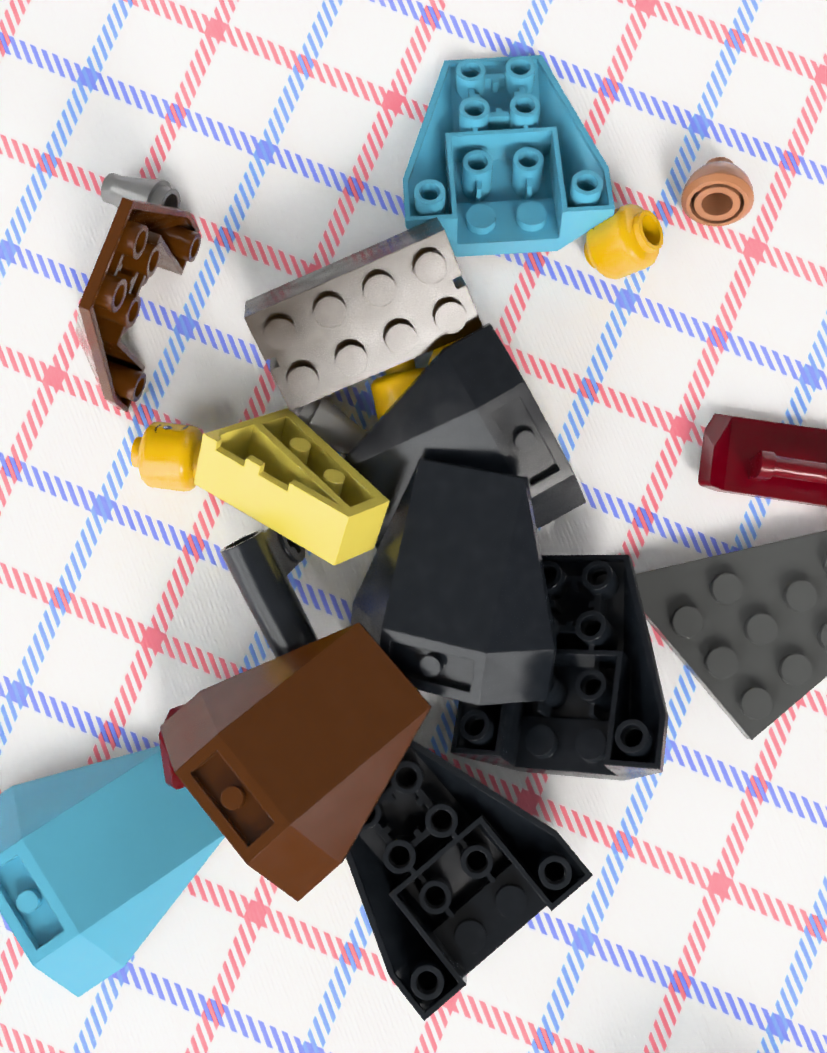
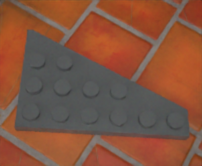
[636,530,827,740]

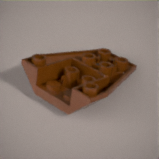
[76,197,201,412]
[160,622,432,902]

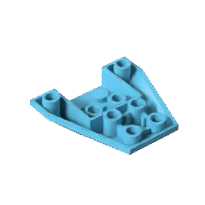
[403,55,615,257]
[0,745,225,998]

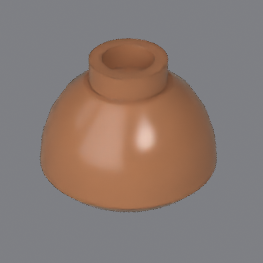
[681,157,754,227]

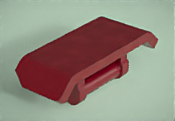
[698,413,827,508]

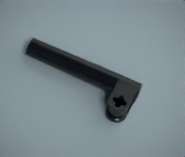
[219,528,318,658]

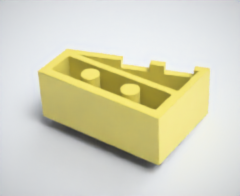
[194,408,390,566]

